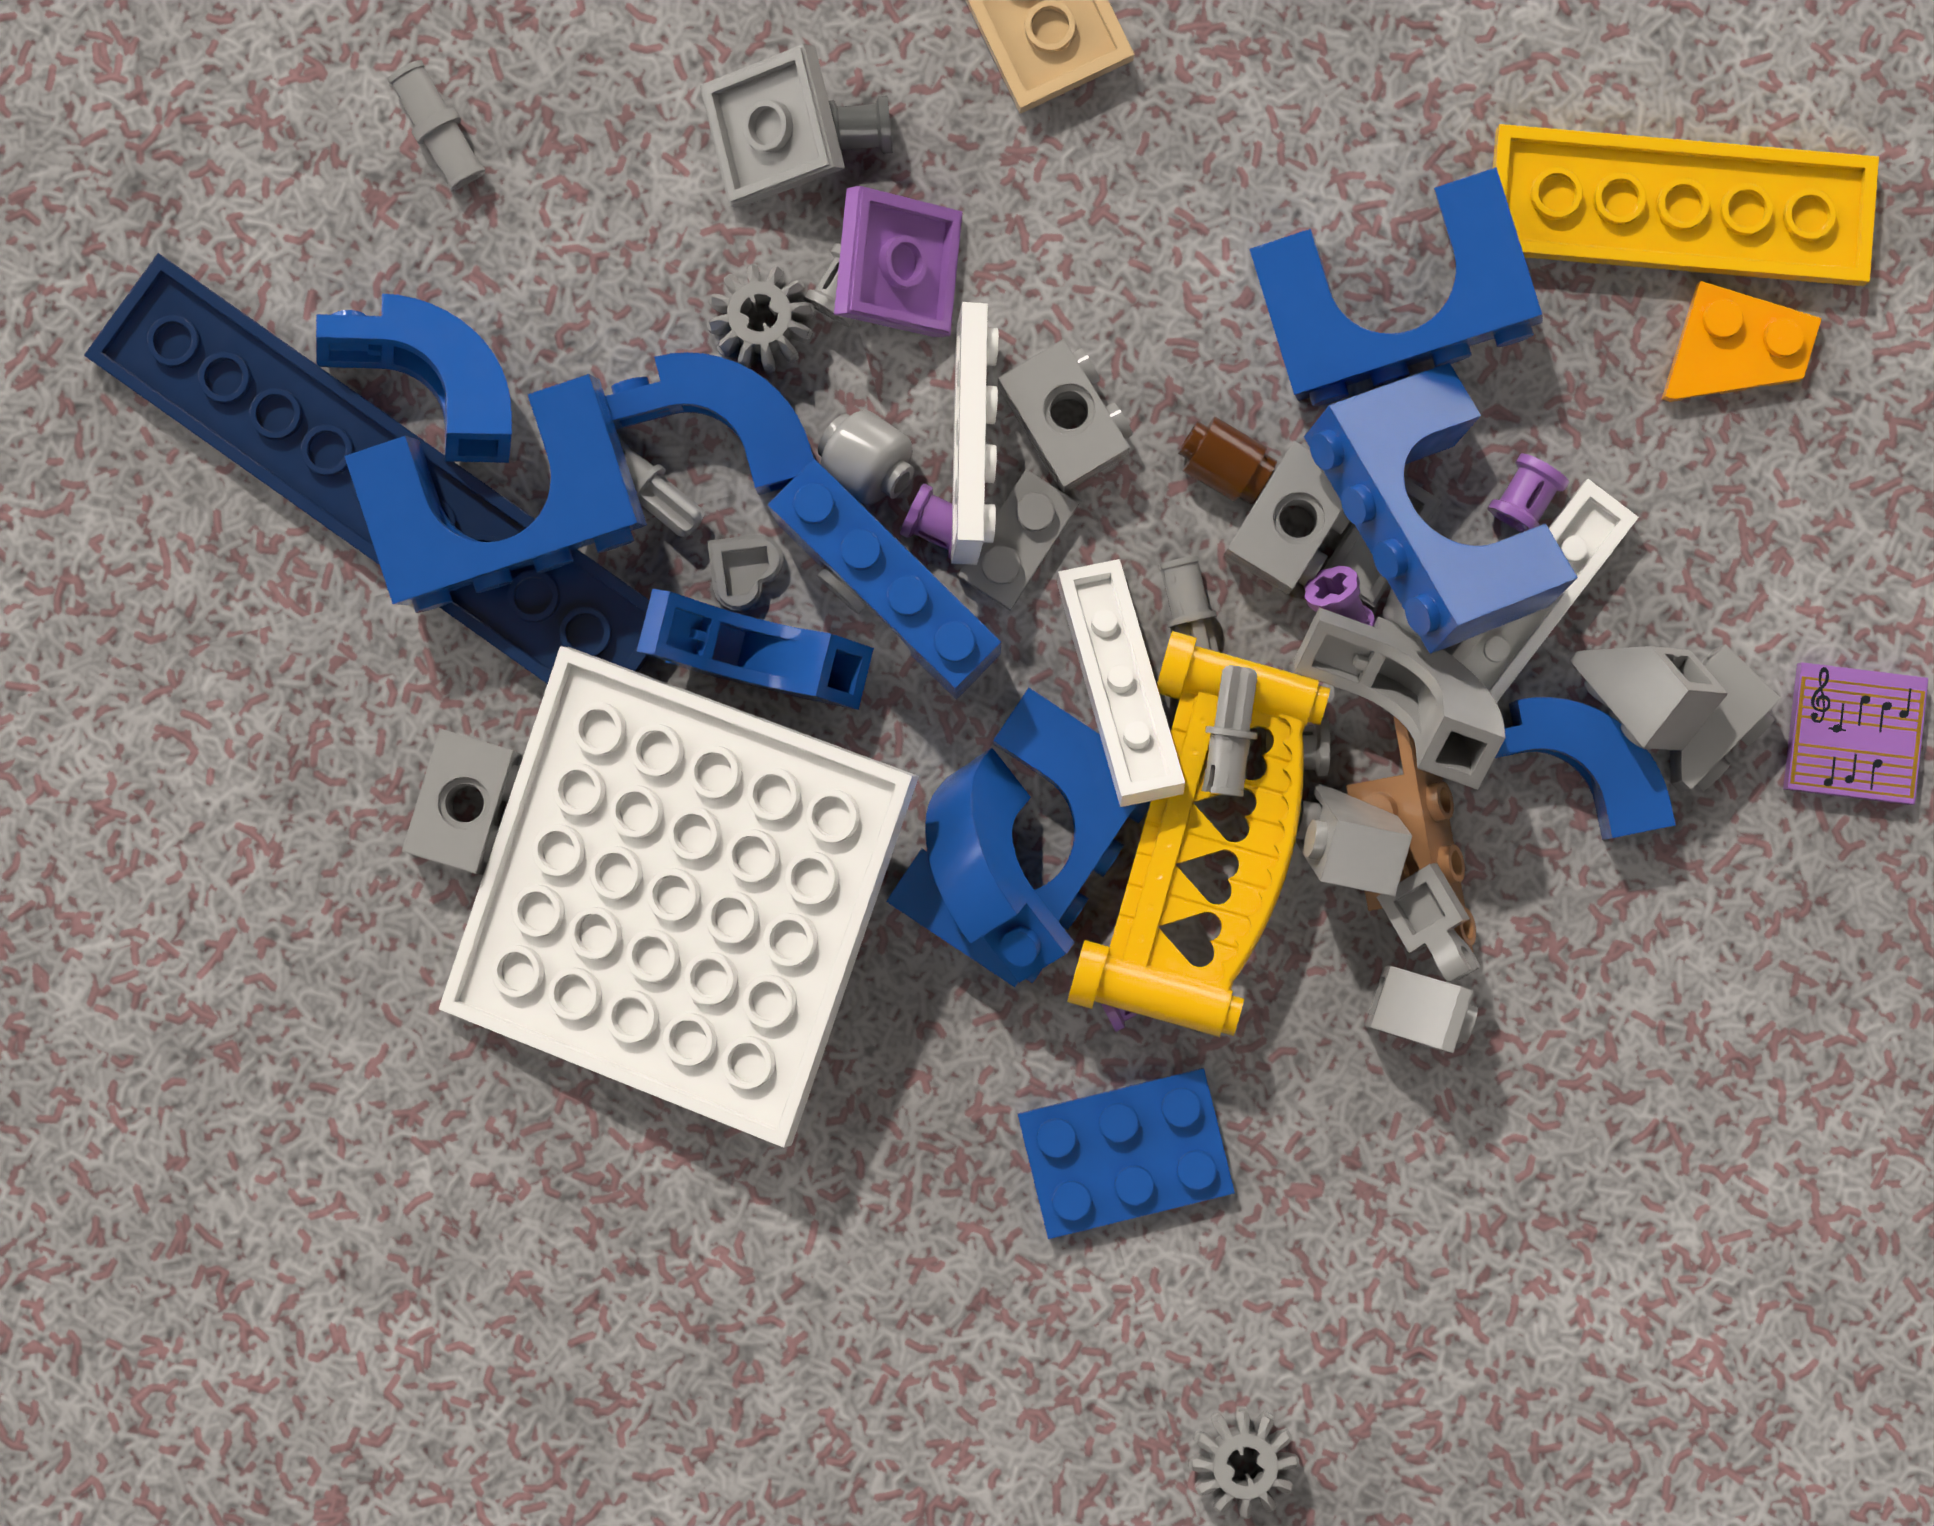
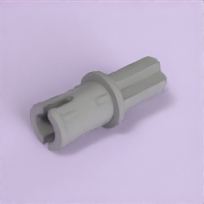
[618,436,705,537]
[1158,555,1219,652]
[1202,665,1258,797]

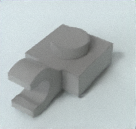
[1376,863,1480,983]

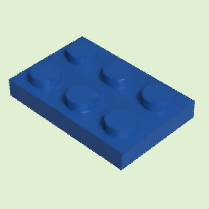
[1017,1068,1235,1239]

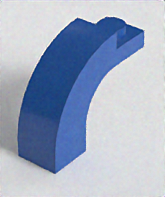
[316,293,512,463]
[605,352,814,495]
[637,589,874,710]
[1495,697,1676,840]
[925,747,1075,983]

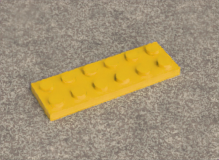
[1493,124,1879,287]

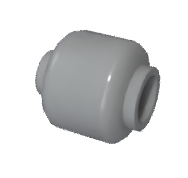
[817,410,914,505]

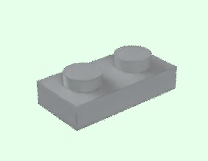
[957,469,1079,611]

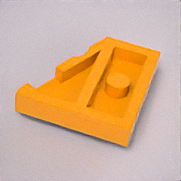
[1662,281,1822,402]

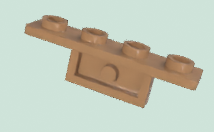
[1346,716,1476,952]

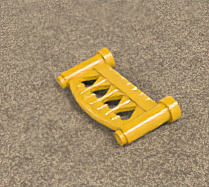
[1067,631,1330,1037]

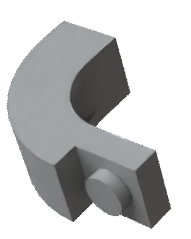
[1294,607,1506,790]

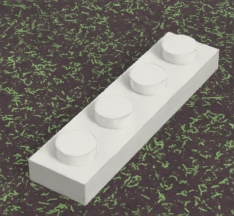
[951,302,999,565]
[1451,479,1639,703]
[1057,559,1185,807]

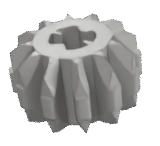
[707,264,815,373]
[1188,1405,1299,1519]

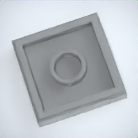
[700,44,845,207]

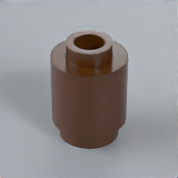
[1178,417,1277,504]

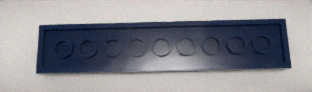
[84,253,650,684]

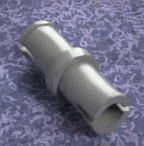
[388,60,486,191]

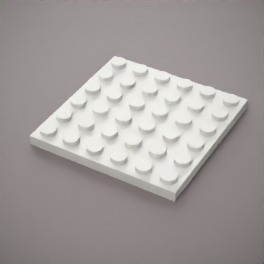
[439,646,919,1148]

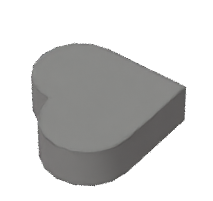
[707,535,784,612]

